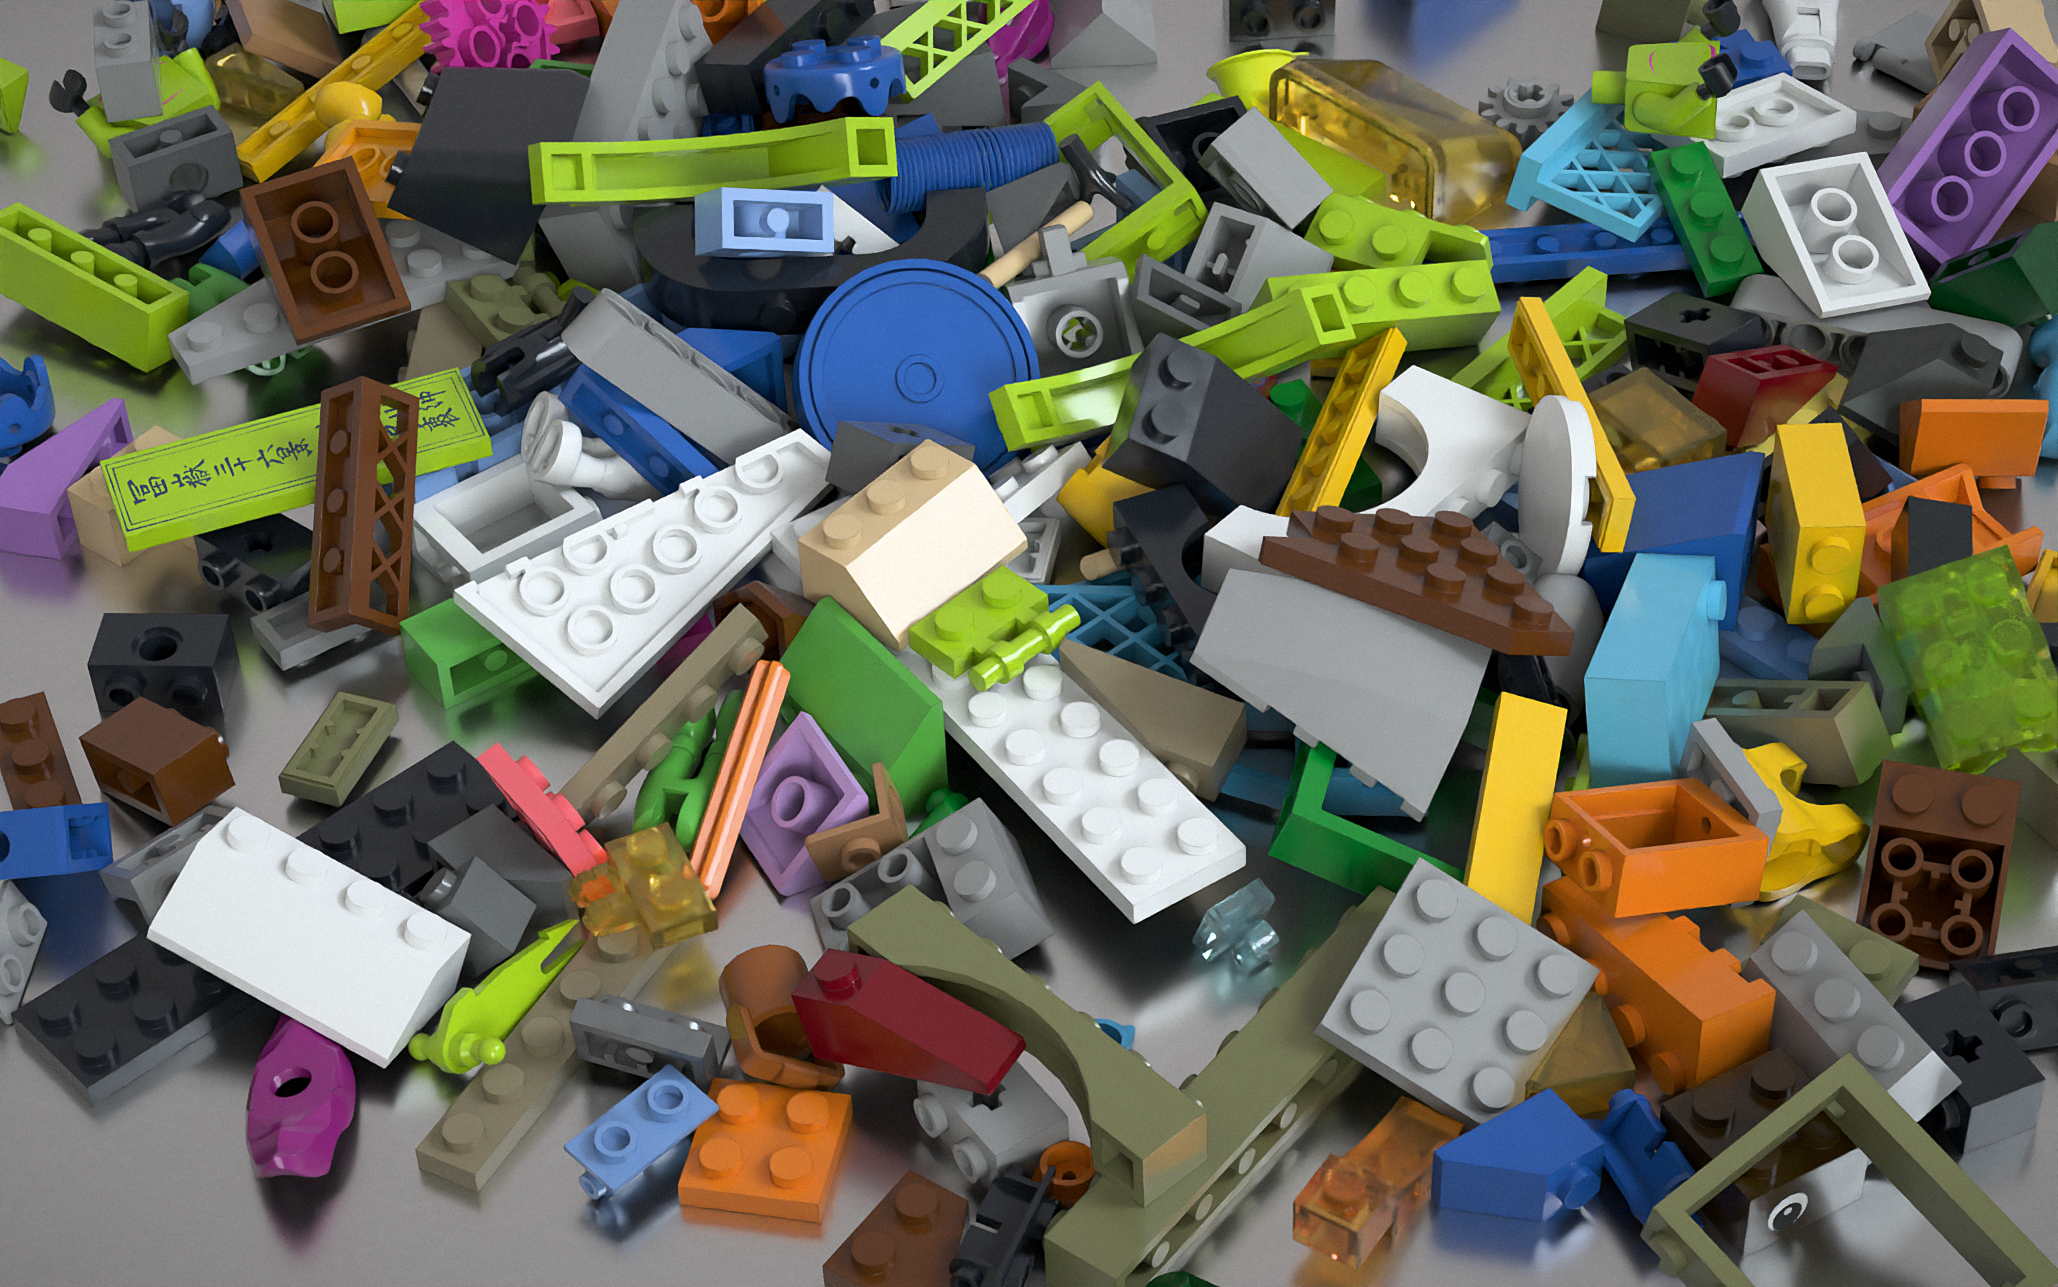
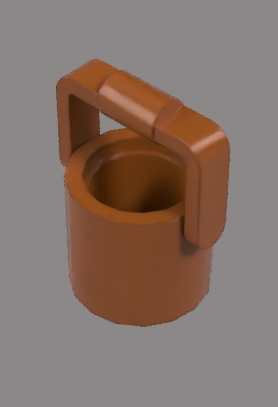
[719,944,845,1092]

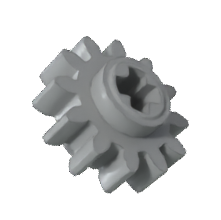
[1478,77,1574,155]

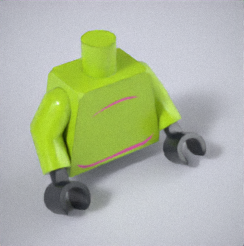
[1592,0,1741,139]
[49,10,220,159]

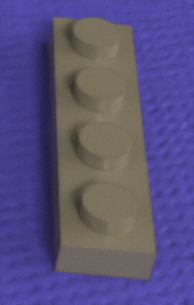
[556,603,769,826]

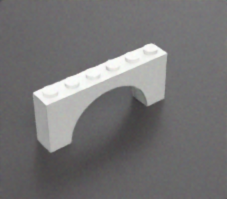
[1201,365,1532,593]

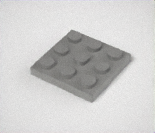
[1313,857,1600,1131]

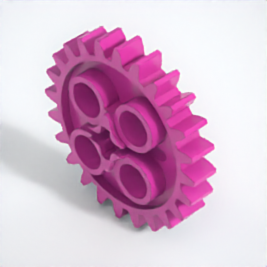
[419,0,560,74]

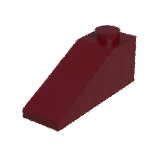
[1684,344,1838,452]
[791,948,1026,1096]

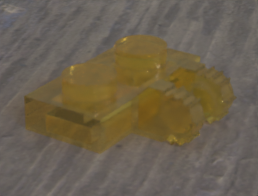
[567,822,718,951]

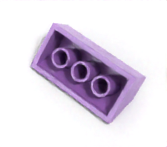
[1876,27,2058,271]

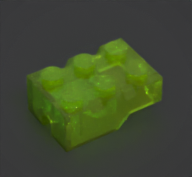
[1878,544,2058,775]

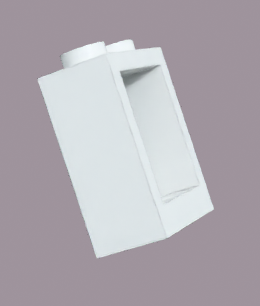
[412,453,603,595]

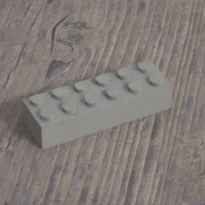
[538,0,713,294]

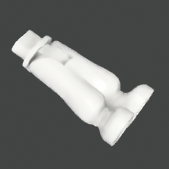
[1762,0,1840,80]

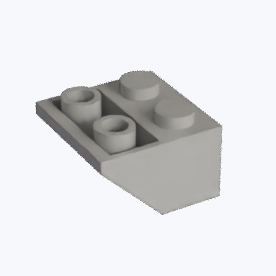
[1184,202,1335,314]

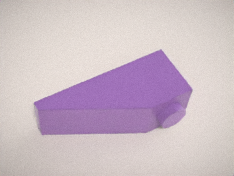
[0,398,134,560]

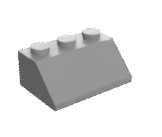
[1742,909,1962,1166]

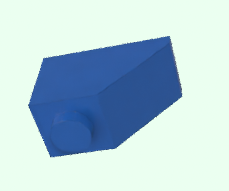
[1431,1088,1605,1222]

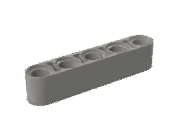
[1730,274,2023,399]
[561,288,801,466]

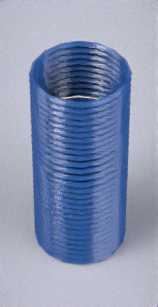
[874,121,1059,215]

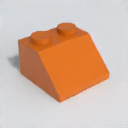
[1899,399,2049,489]

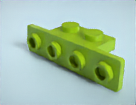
[1300,192,1493,271]

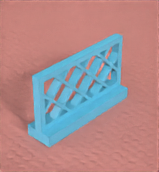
[1505,87,1669,243]

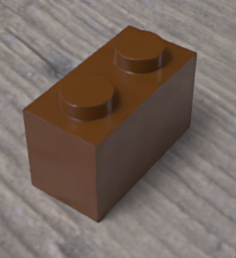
[78,696,236,827]

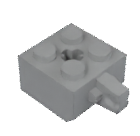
[1000,224,1143,379]

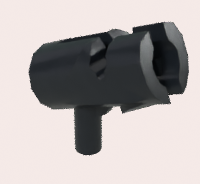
[470,286,595,417]

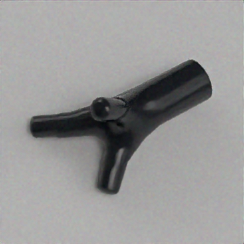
[1058,133,1132,213]

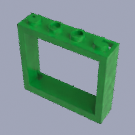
[1267,686,1566,897]

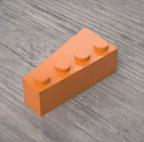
[1536,876,1776,1097]

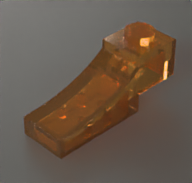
[1292,1096,1465,1270]

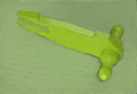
[408,919,587,1074]

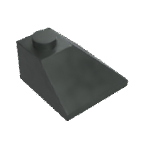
[1837,323,2004,447]

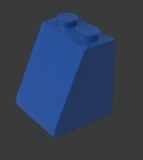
[1577,451,1765,632]

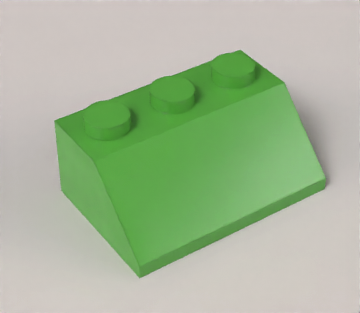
[774,595,948,819]

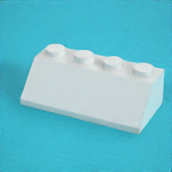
[147,807,471,1069]

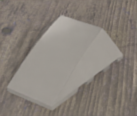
[1189,568,1492,822]

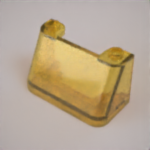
[1269,59,1523,226]

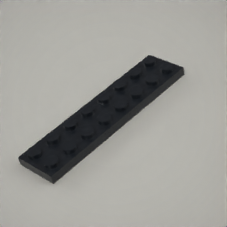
[11,740,521,1107]

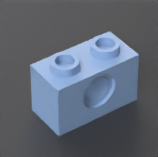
[695,187,834,259]

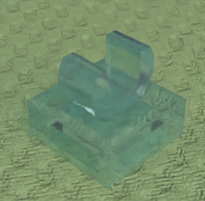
[1192,878,1279,973]

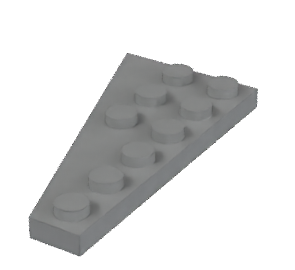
[168,218,519,385]

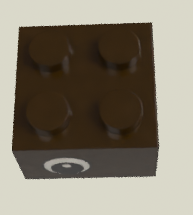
[1656,1046,1868,1258]

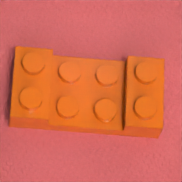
[1756,462,2043,640]

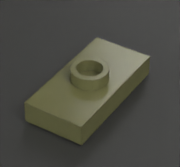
[278,691,399,807]

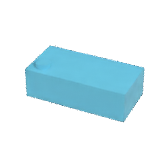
[1584,553,1727,789]

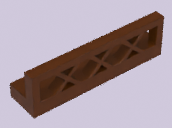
[307,376,420,636]

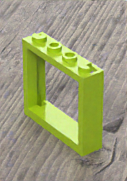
[919,80,1209,335]

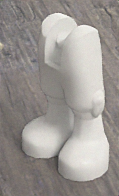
[521,391,664,503]

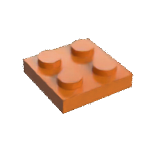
[678,1077,853,1223]

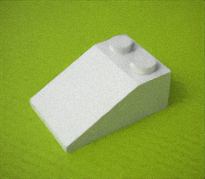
[1741,151,1931,319]

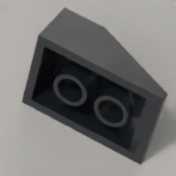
[1101,332,1304,519]

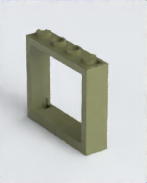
[1640,1052,2058,1287]

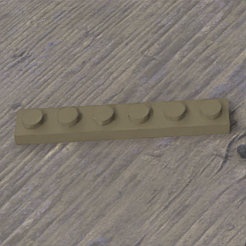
[415,871,704,1193]

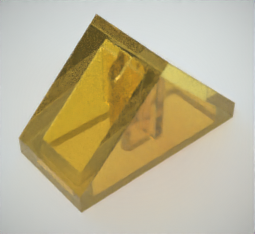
[1524,990,1636,1120]

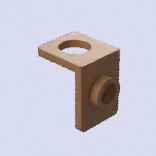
[805,761,909,882]

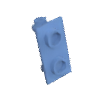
[564,1063,719,1200]

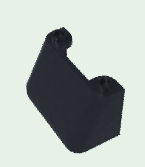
[385,66,591,266]

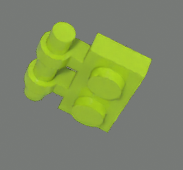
[908,565,1081,692]

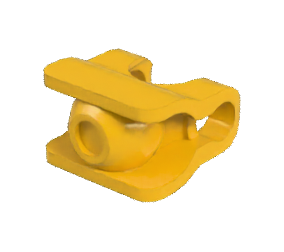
[1741,742,1870,902]

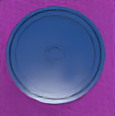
[792,259,1040,482]

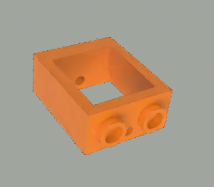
[1543,777,1770,918]

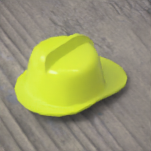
[1206,49,1309,120]

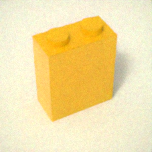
[1765,423,1867,624]

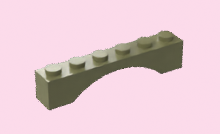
[847,884,1208,1208]

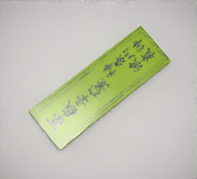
[99,367,493,553]

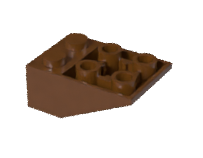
[1856,759,2022,973]

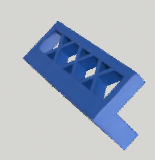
[557,363,731,497]

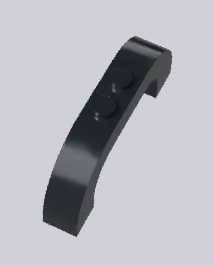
[633,188,990,336]

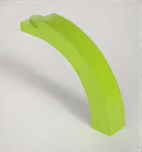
[528,117,898,207]
[988,282,1357,452]

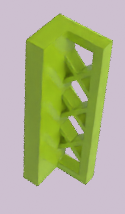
[881,0,1034,104]
[1450,266,1629,413]

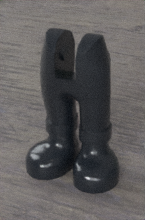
[78,189,231,270]

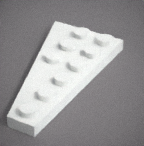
[453,428,836,720]

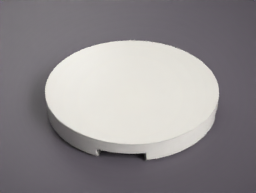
[1518,395,1596,579]

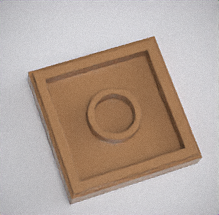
[225,0,343,79]

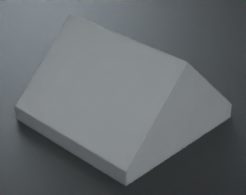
[1048,0,1157,69]
[1198,106,1334,232]

